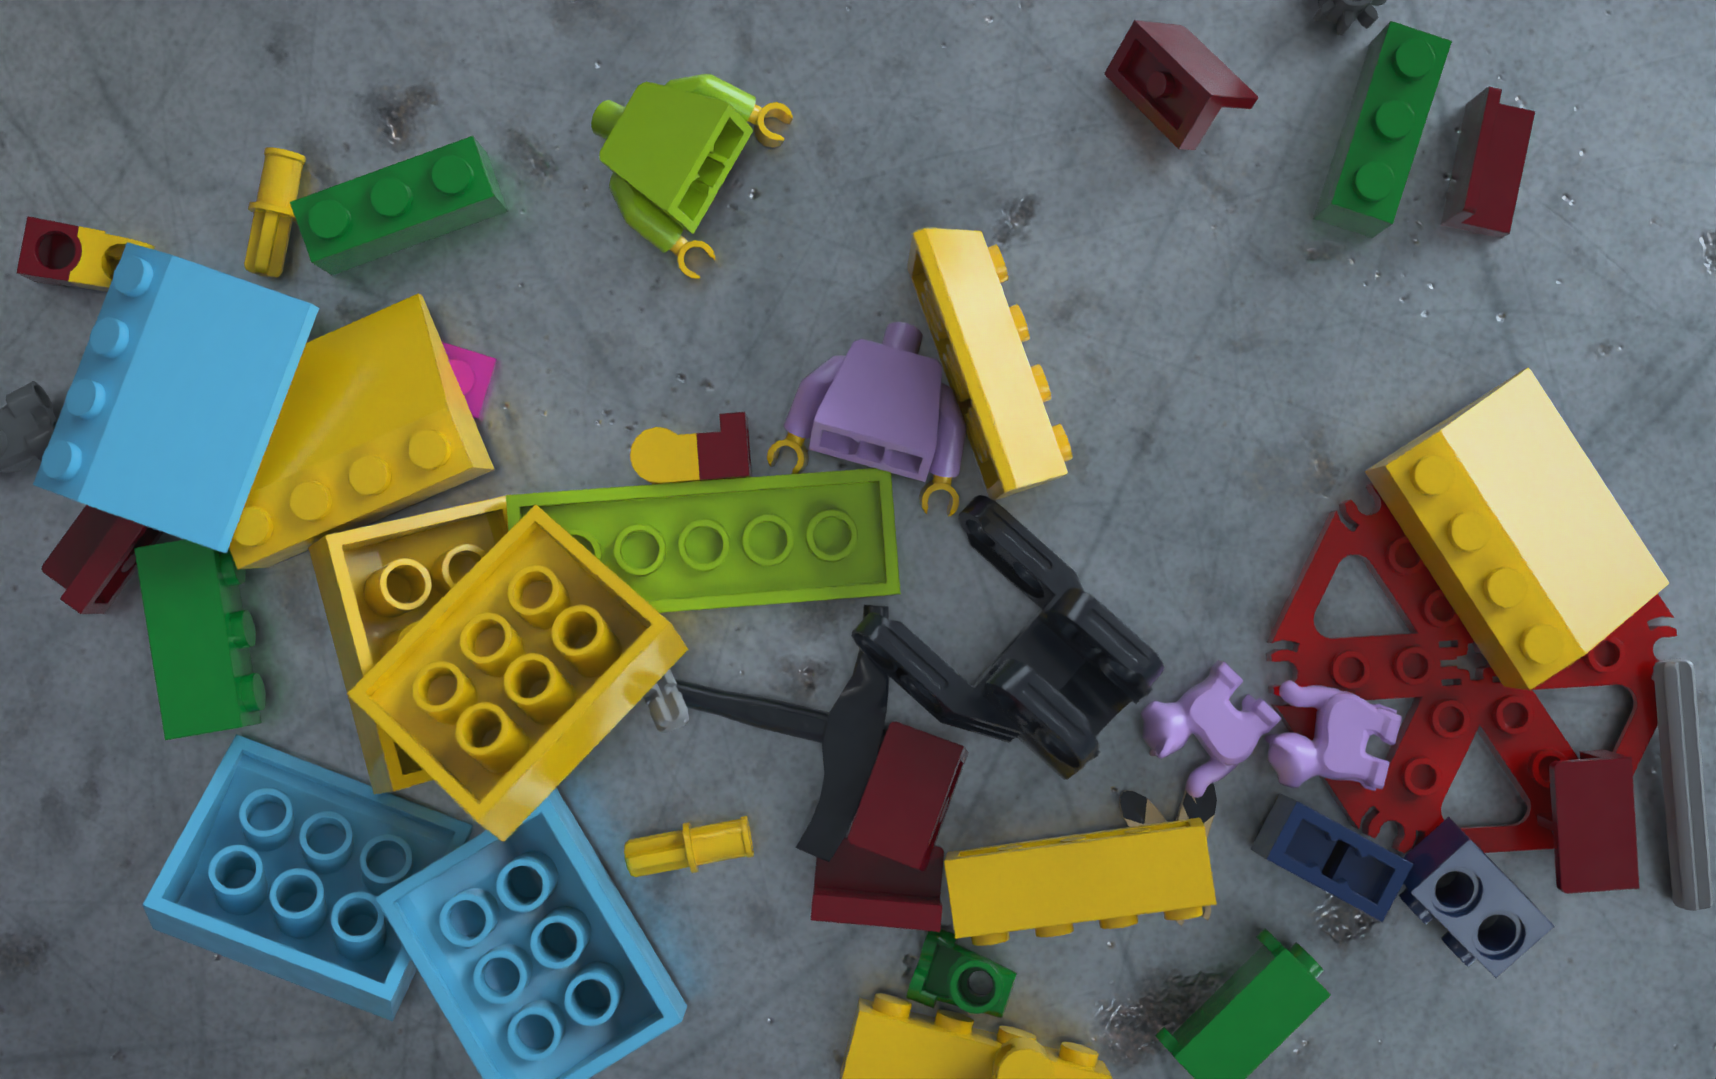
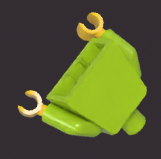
[591,74,793,279]

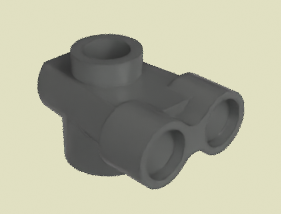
[0,381,58,473]

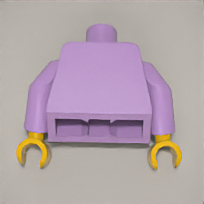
[767,322,966,517]

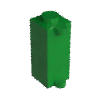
[1155,928,1331,1079]

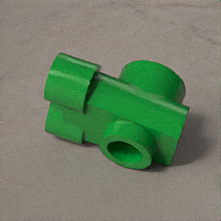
[906,928,1018,1018]

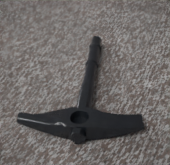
[675,605,889,862]

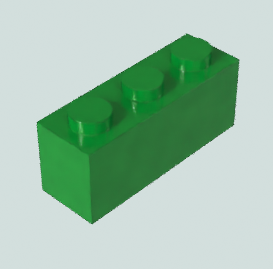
[1313,21,1452,238]
[290,136,508,275]
[134,540,266,740]

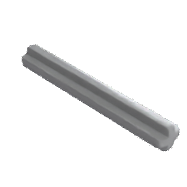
[1653,659,1714,911]

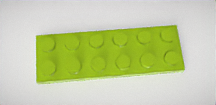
[506,468,901,613]

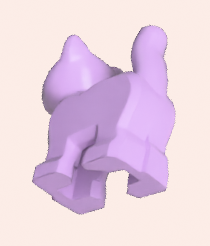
[1141,660,1282,798]
[1264,680,1401,791]

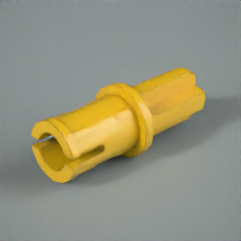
[244,147,306,278]
[624,816,754,877]

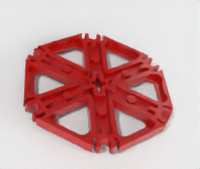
[1266,483,1677,854]

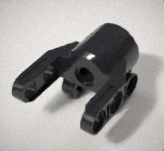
[852,495,1164,780]

